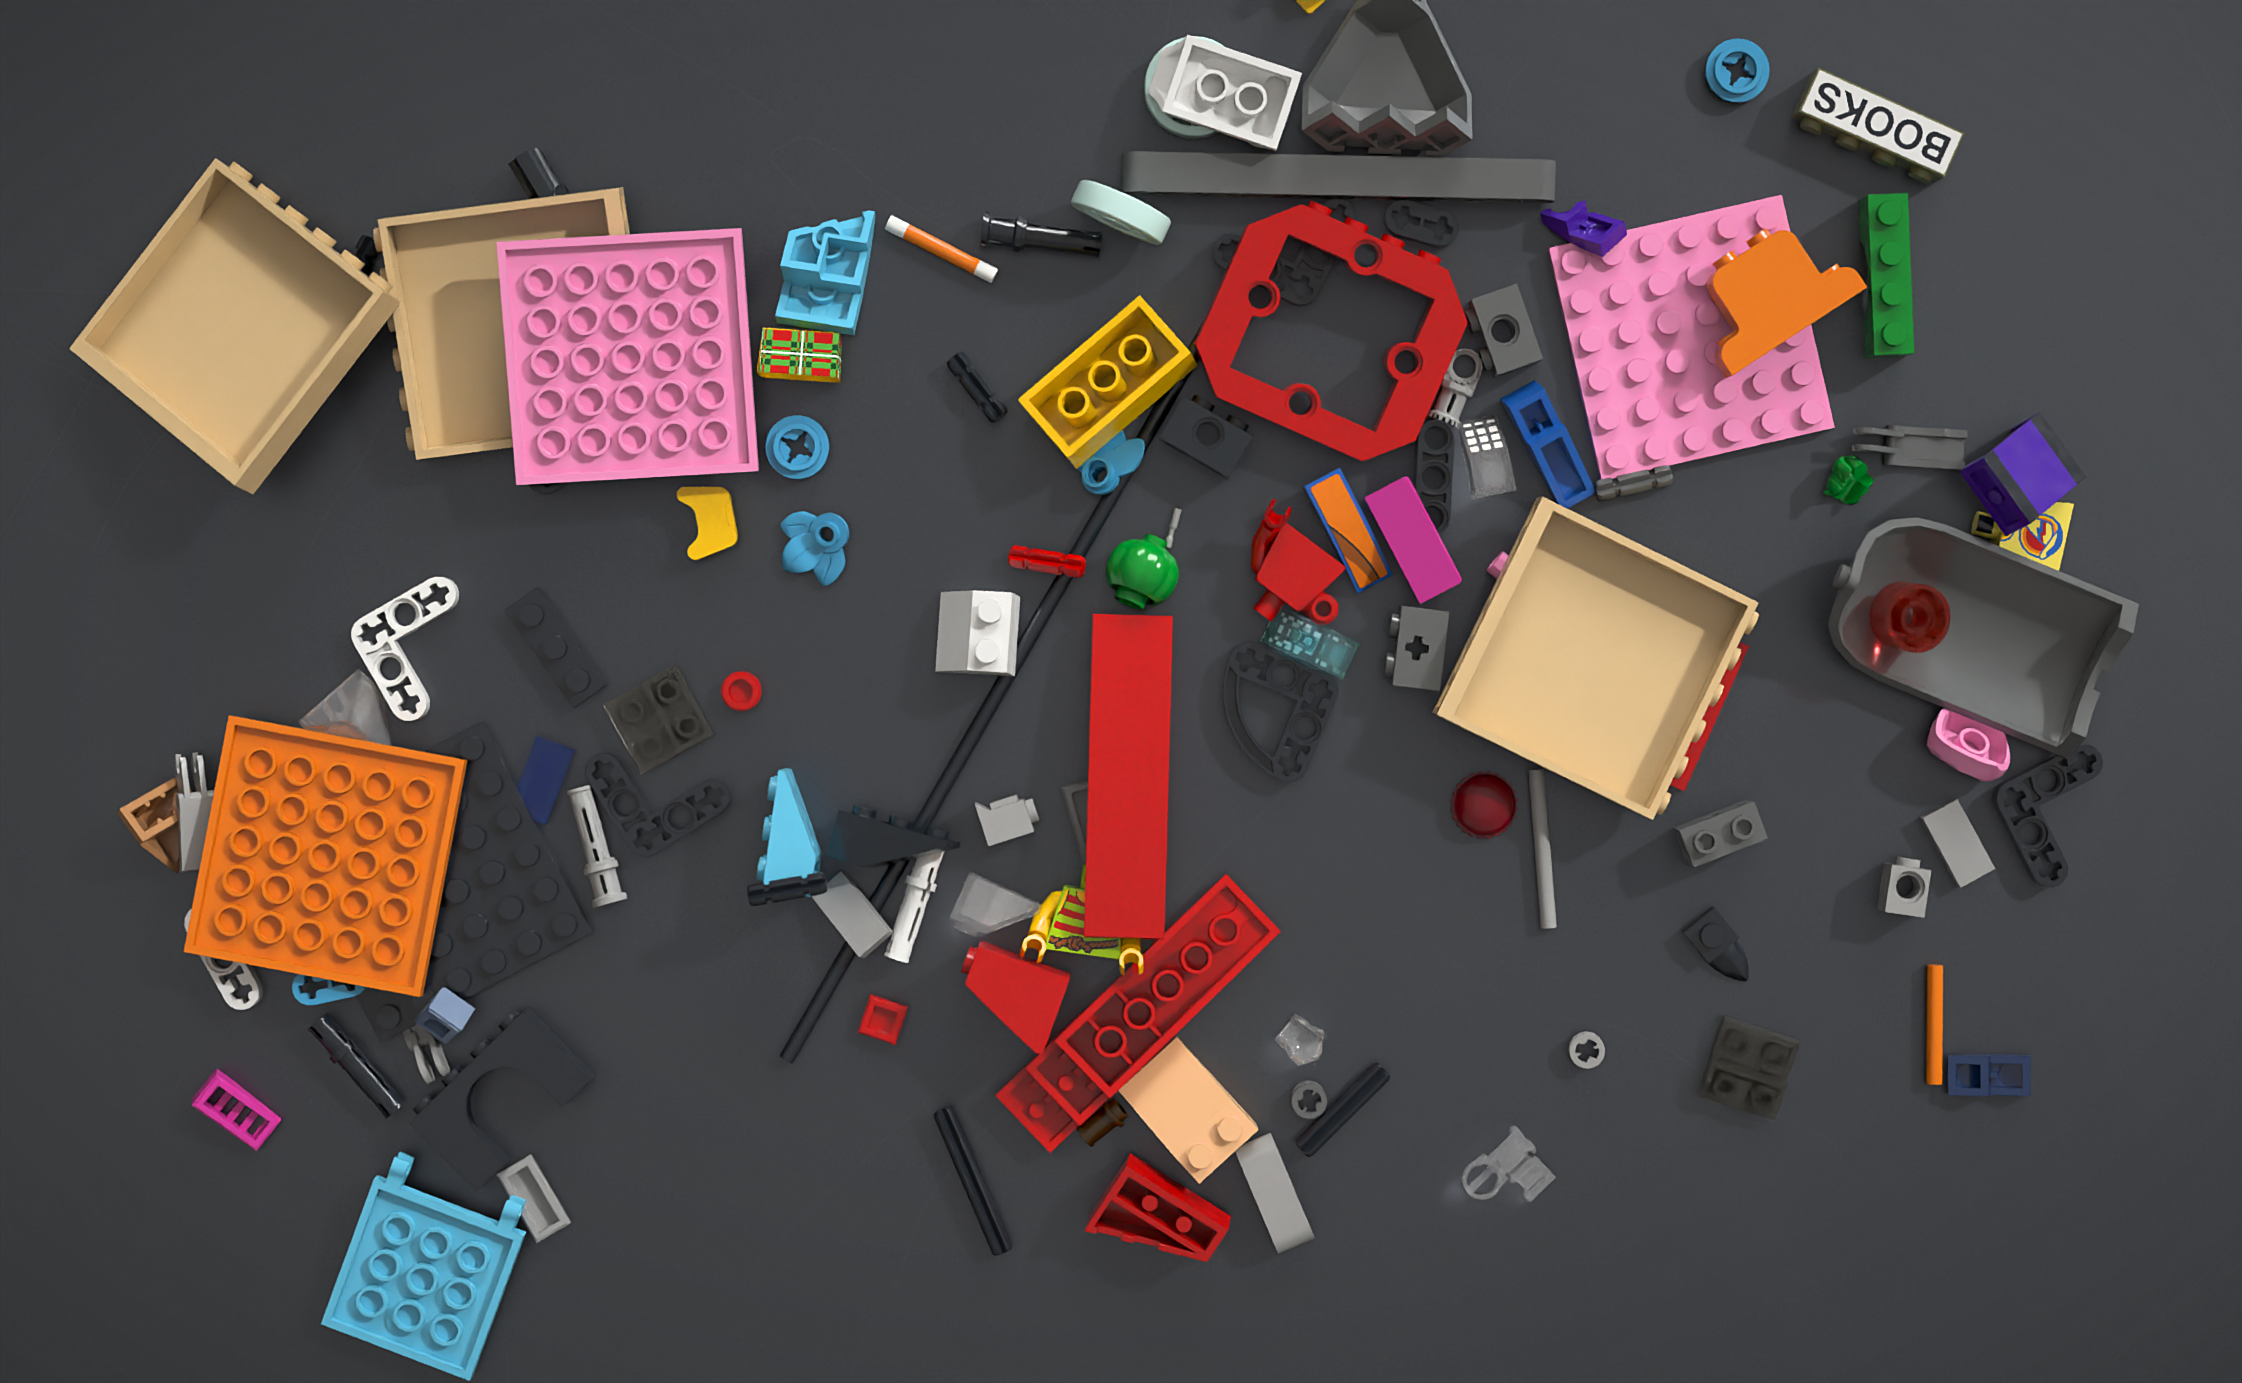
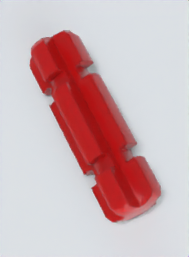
[1008,545,1086,578]

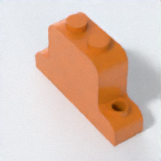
[1706,228,1867,378]

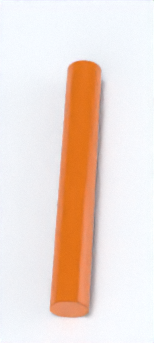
[1926,964,1943,1085]

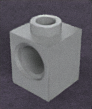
[1877,857,1932,918]

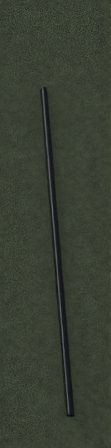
[779,320,1204,1063]

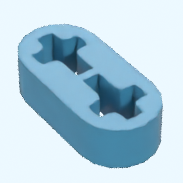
[292,974,368,1005]

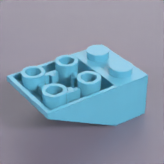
[757,768,822,897]

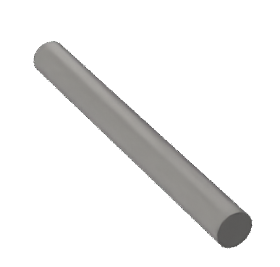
[1528,769,1557,929]

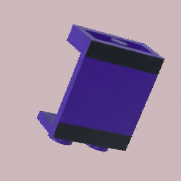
[1959,412,2086,536]

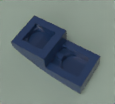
[1948,1054,2031,1097]

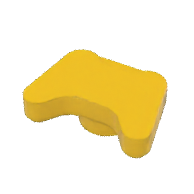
[677,487,738,560]

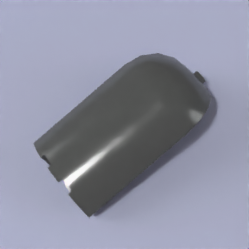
[1828,517,2139,759]

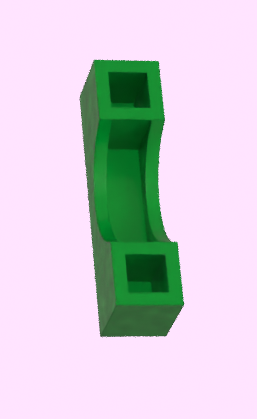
[1858,193,1914,359]

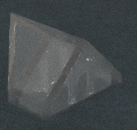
[299,669,391,745]

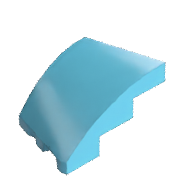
[775,210,876,336]

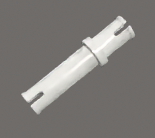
[884,852,944,963]

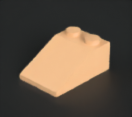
[1118,1036,1258,1184]

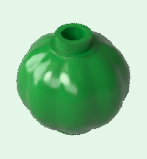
[1105,534,1179,610]

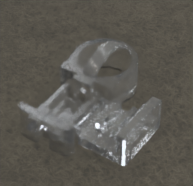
[1461,1126,1556,1202]

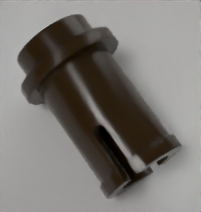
[1076,1098,1129,1147]

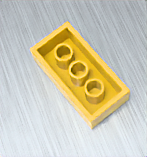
[1018,295,1198,469]

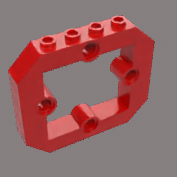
[1194,201,1468,461]

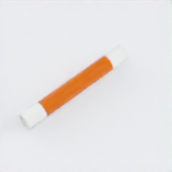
[885,215,998,283]

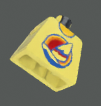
[1971,502,2074,571]

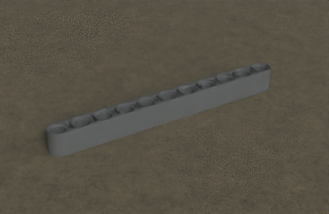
[1121,151,1556,204]

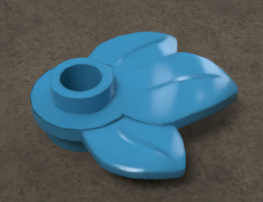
[1071,430,1145,495]
[780,511,849,587]

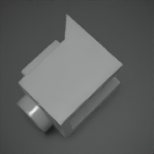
[975,794,1040,846]

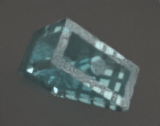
[1260,608,1359,680]

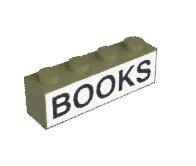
[1792,68,1964,184]

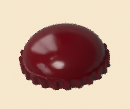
[1450,771,1518,839]

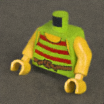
[1020,864,1143,975]

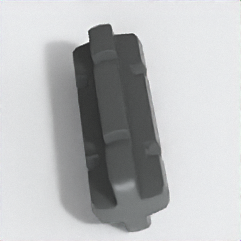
[1594,465,1673,501]

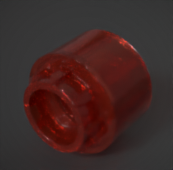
[1870,581,1951,653]

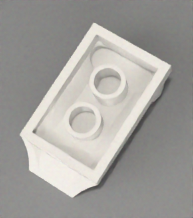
[1148,35,1302,152]

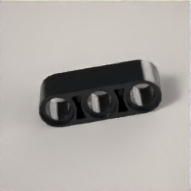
[1413,419,1454,534]

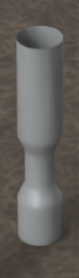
[1165,508,1182,548]

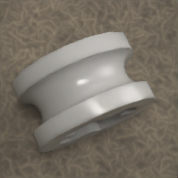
[1568,1031,1605,1069]

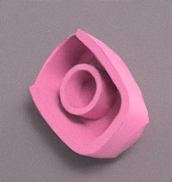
[1927,708,2010,782]

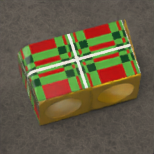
[757,328,842,383]

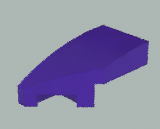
[1540,201,1627,257]

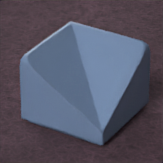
[414,987,475,1044]

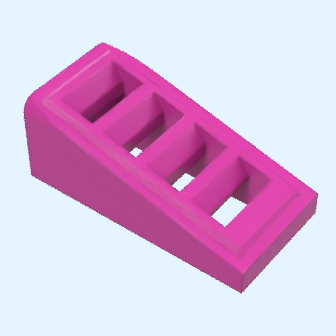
[192,1068,281,1151]

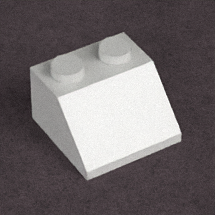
[935,590,1020,676]

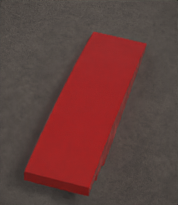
[1084,614,1173,940]
[995,874,1281,1153]

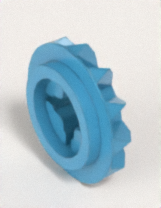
[1705,38,1770,103]
[765,415,830,479]

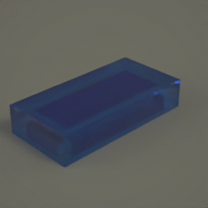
[517,736,576,824]

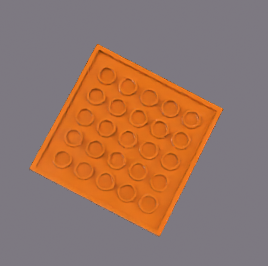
[184,715,468,997]

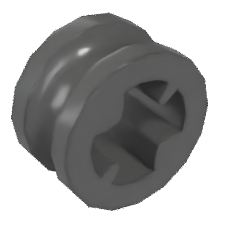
[1290,1080,1327,1119]

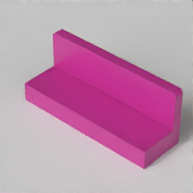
[1365,476,1462,604]

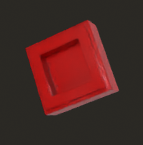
[857,994,909,1045]

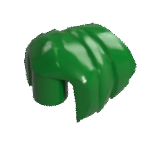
[1824,455,1874,505]

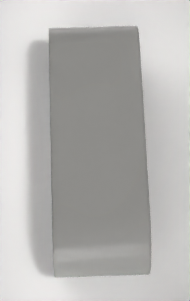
[1235,1133,1315,1254]

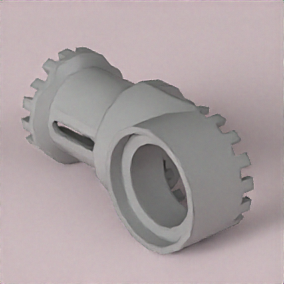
[1427,348,1483,429]

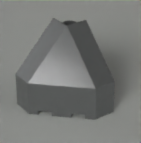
[1302,0,1472,157]

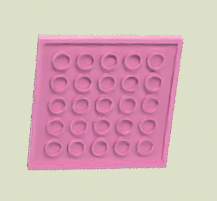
[1547,195,1835,479]
[496,228,759,485]

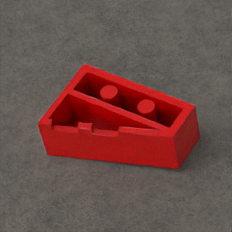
[1084,1153,1231,1262]

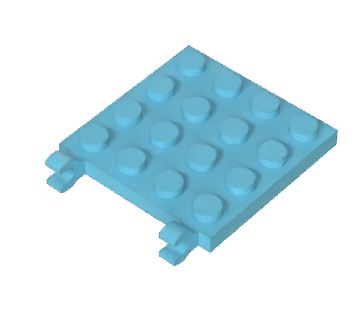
[321,1152,526,1381]

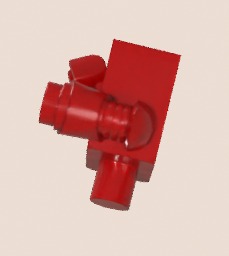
[1250,499,1346,625]

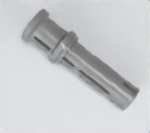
[567,785,628,908]

